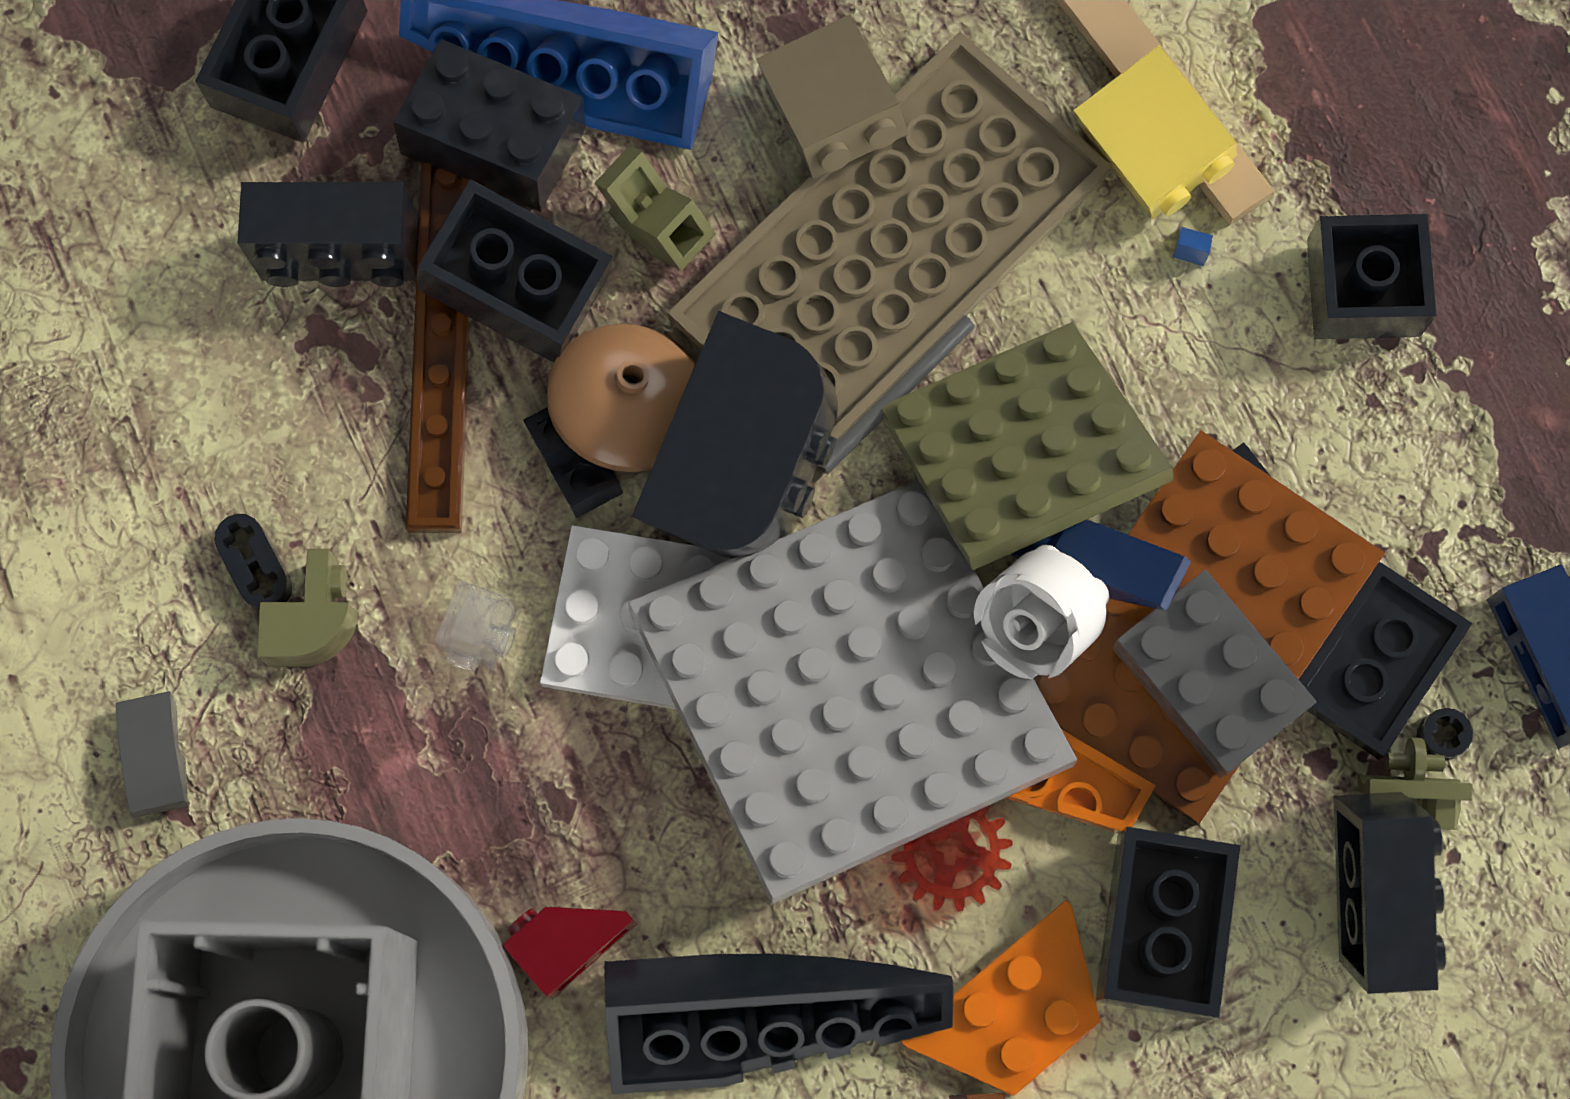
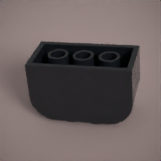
[631,310,838,559]

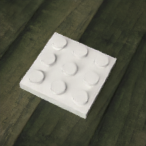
[540,525,730,710]

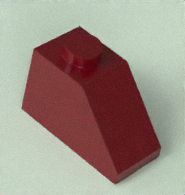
[502,907,637,1000]

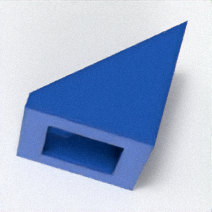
[1172,226,1213,266]

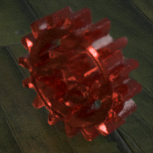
[890,805,1013,914]

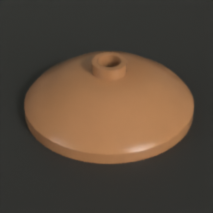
[546,324,696,472]

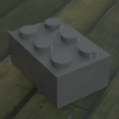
[1112,569,1317,779]

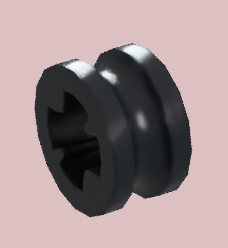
[1416,708,1473,761]

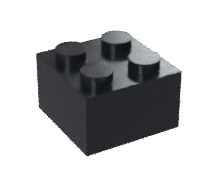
[1307,214,1437,339]

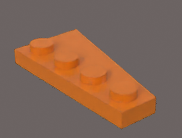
[1006,729,1156,833]

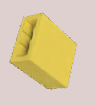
[1073,45,1238,220]

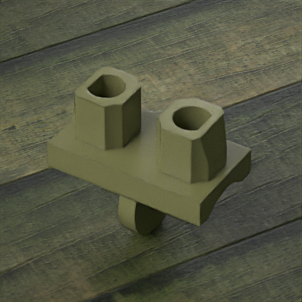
[1357,737,1473,830]

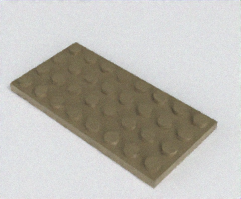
[667,32,1112,442]

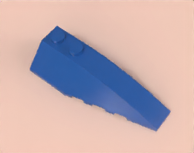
[399,0,718,150]

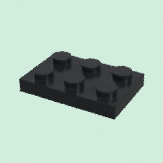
[1299,561,1473,760]

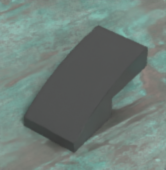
[116,691,188,818]

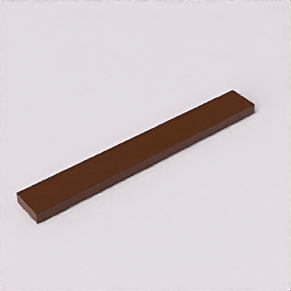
[406,161,470,533]

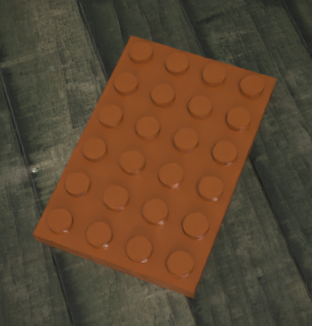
[1033,430,1385,825]

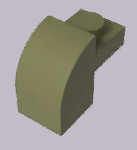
[594,146,716,271]
[257,549,359,667]

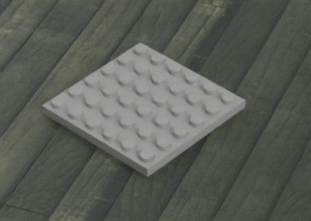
[628,481,1078,905]

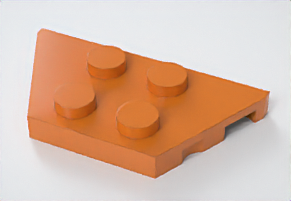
[900,900,1101,1096]

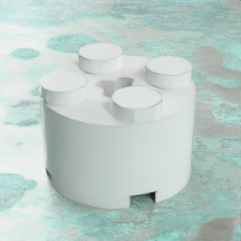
[974,545,1109,679]

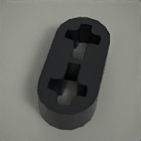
[214,514,293,611]

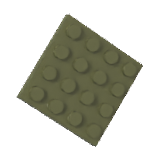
[881,322,1173,571]

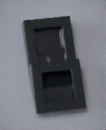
[523,407,623,518]

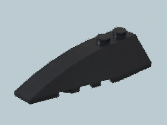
[604,954,954,1094]

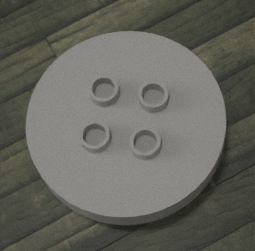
[50,818,528,1099]

